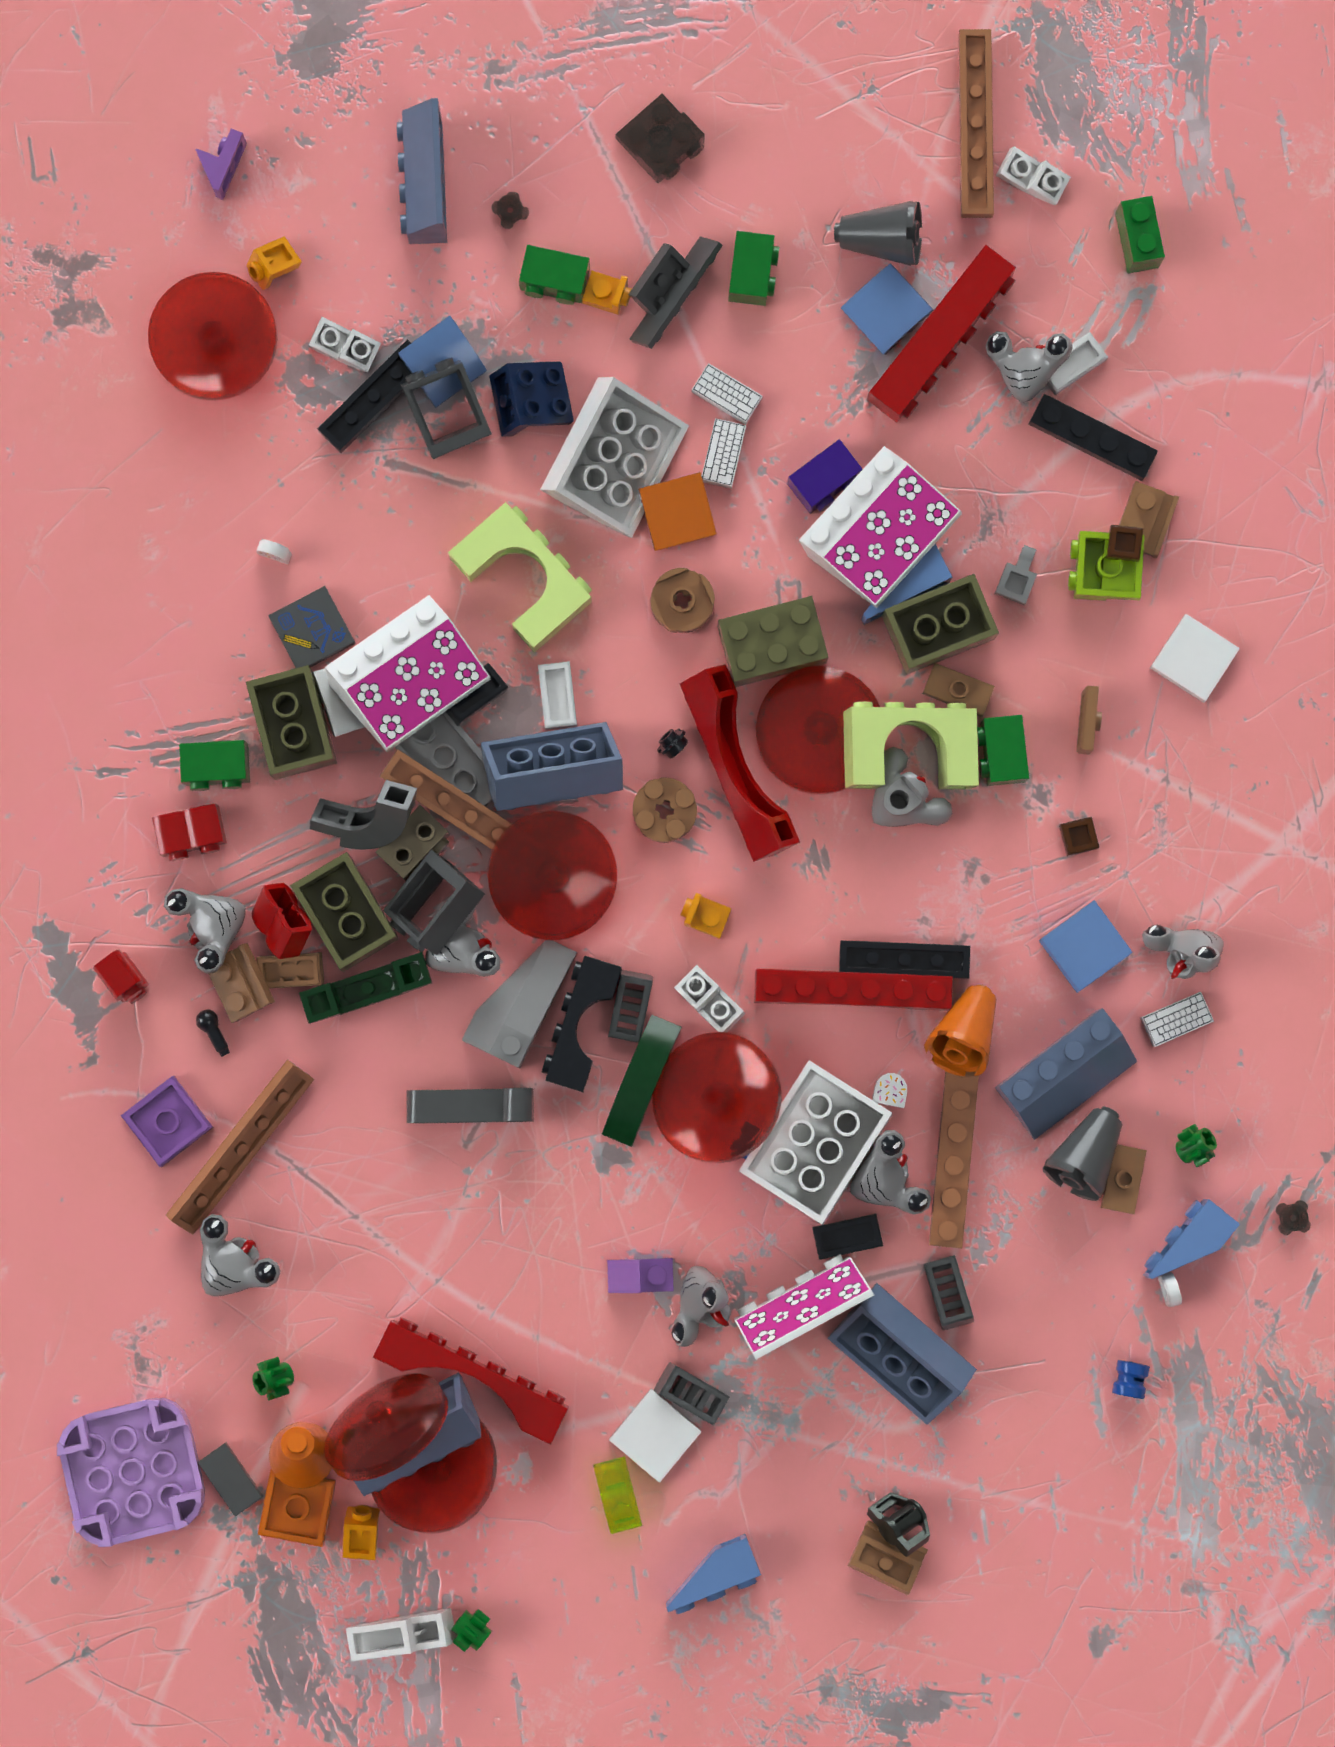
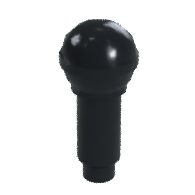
[196,1009,230,1057]

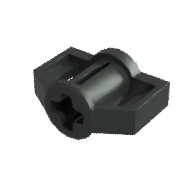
[867,1492,930,1557]

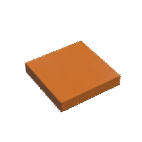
[638,472,717,551]
[258,1469,336,1547]

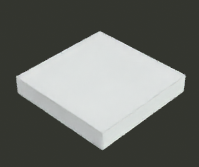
[1150,614,1240,703]
[609,1388,702,1483]

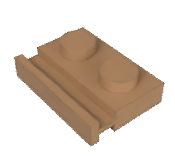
[1119,481,1179,558]
[208,943,275,1023]
[847,1520,928,1595]

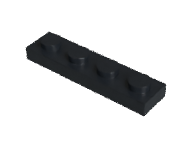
[317,339,412,453]
[1028,394,1158,481]
[839,940,970,979]

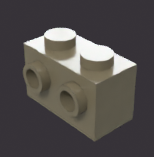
[376,805,450,881]

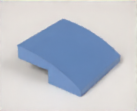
[841,263,933,355]
[398,316,487,408]
[1039,900,1133,993]

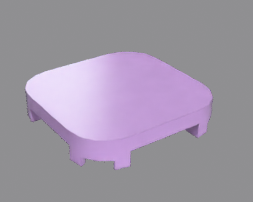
[57,1398,205,1547]

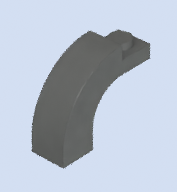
[309,780,417,850]

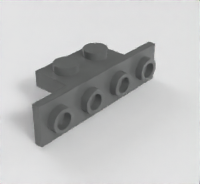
[628,236,723,349]

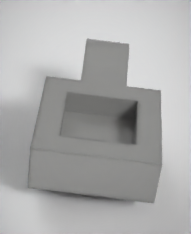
[995,545,1037,605]

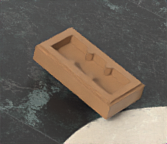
[922,663,995,717]
[1076,686,1102,755]
[256,952,324,989]
[1101,1144,1147,1214]

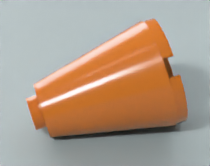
[924,985,997,1076]
[269,1422,335,1489]

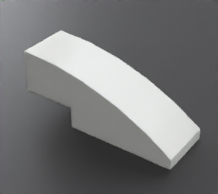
[346,1608,456,1662]

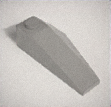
[462,938,577,1069]

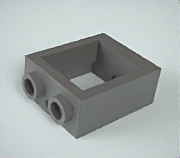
[401,357,492,459]
[383,850,485,955]

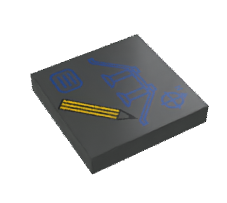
[268,586,356,668]

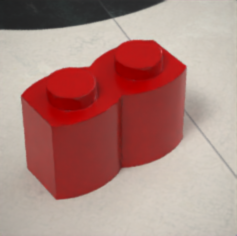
[152,804,227,861]
[252,883,312,959]
[93,950,149,1004]

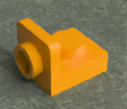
[247,236,302,290]
[582,270,632,315]
[680,893,732,939]
[342,1505,380,1560]

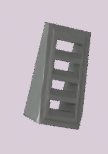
[608,970,653,1043]
[924,1255,974,1330]
[654,1362,730,1425]

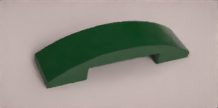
[299,952,432,1024]
[602,1015,682,1147]

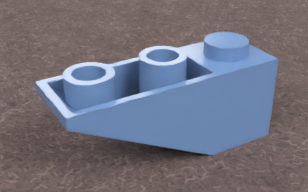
[1143,1199,1240,1279]
[666,1534,761,1614]

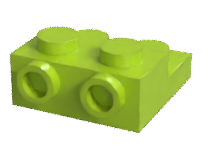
[1068,531,1145,601]

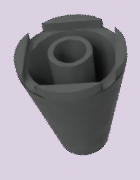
[834,201,922,266]
[1043,1106,1122,1201]

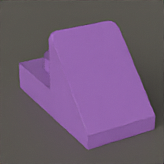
[196,128,247,200]
[607,1258,674,1293]

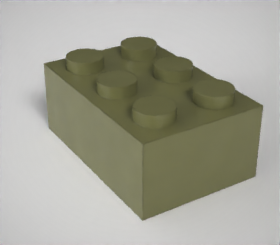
[882,574,999,675]
[717,596,829,687]
[246,665,337,780]
[290,852,399,972]

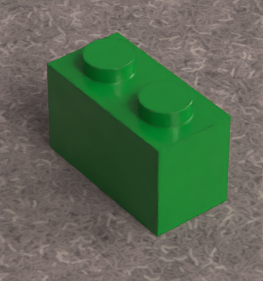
[1115,196,1165,274]
[728,231,780,306]
[519,245,590,305]
[977,715,1029,786]
[179,740,250,791]

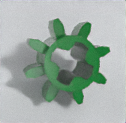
[1175,1124,1217,1167]
[253,1357,294,1400]
[451,1609,492,1652]

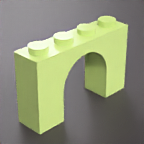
[448,502,592,653]
[843,701,979,789]

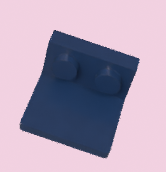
[489,361,574,437]

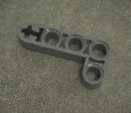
[406,1088,534,1123]

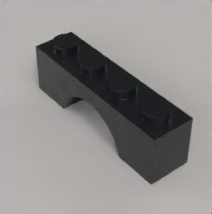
[542,956,622,1093]

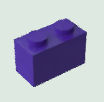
[787,439,863,514]

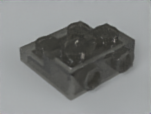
[615,93,705,184]

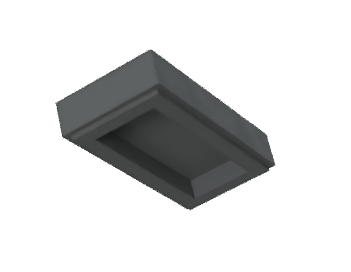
[198,1442,263,1516]

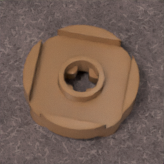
[650,568,715,633]
[633,778,697,843]

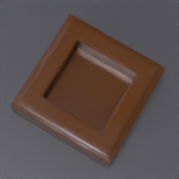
[1106,525,1143,562]
[1059,817,1100,856]

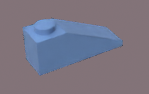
[861,544,952,625]

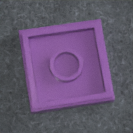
[121,1076,213,1167]

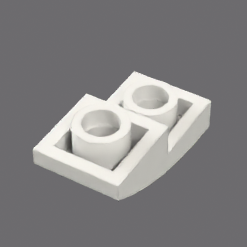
[996,146,1071,205]
[308,317,381,372]
[312,668,365,737]
[674,965,746,1036]

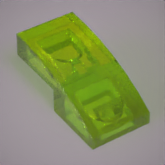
[593,1456,643,1534]

